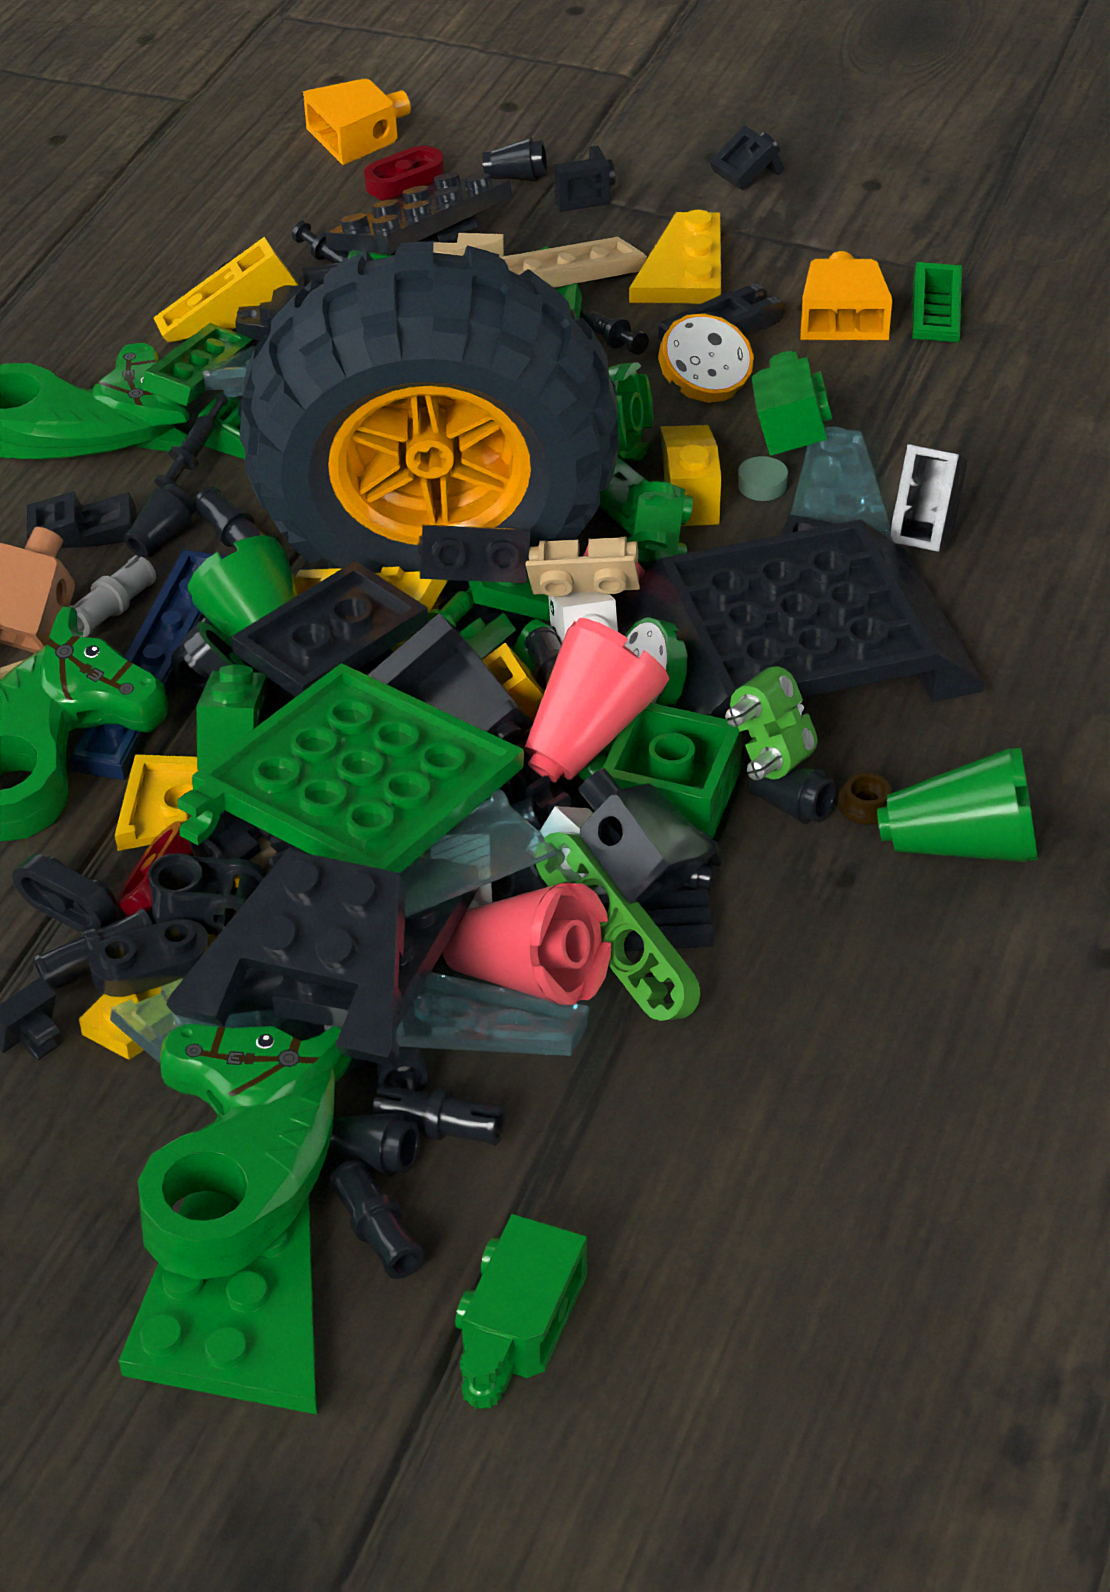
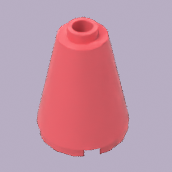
[524,618,670,782]
[442,882,611,1005]

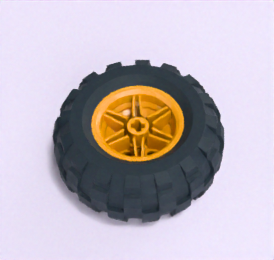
[239,241,619,591]

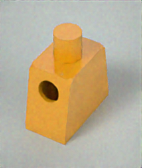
[303,79,411,165]
[800,251,892,340]

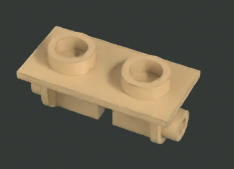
[526,537,640,597]

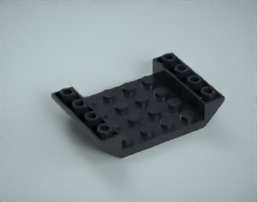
[616,519,984,719]

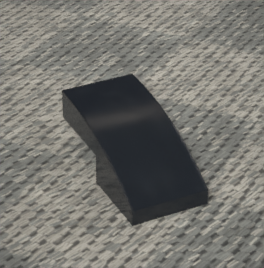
[27,491,137,548]

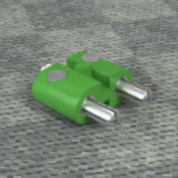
[725,666,818,780]

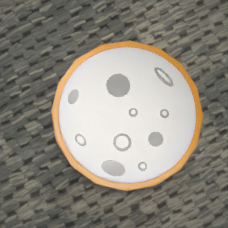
[658,313,754,403]

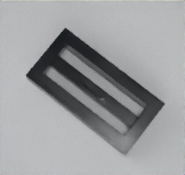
[598,889,714,952]

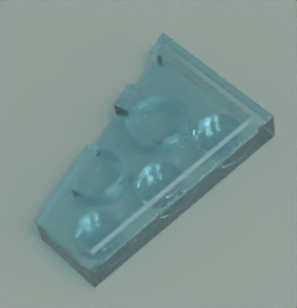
[396,972,589,1056]

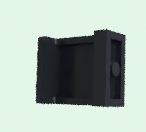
[367,613,533,746]

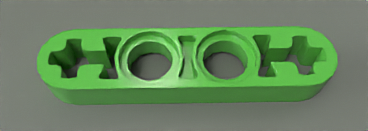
[535,832,700,1021]

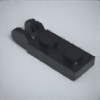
[658,283,786,341]

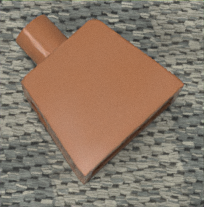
[0,527,75,653]

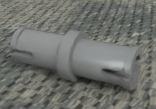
[70,556,156,637]

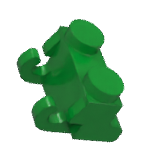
[627,480,693,570]

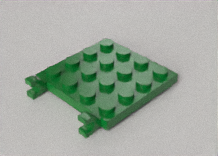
[177,663,524,873]

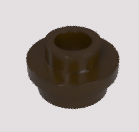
[838,772,893,825]

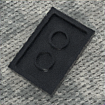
[231,561,429,697]

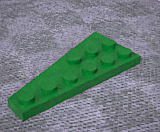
[119,1116,317,1415]

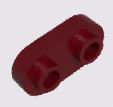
[364,146,444,201]
[115,821,194,918]

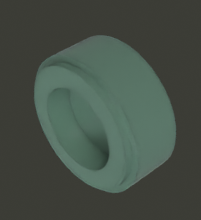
[738,456,788,501]

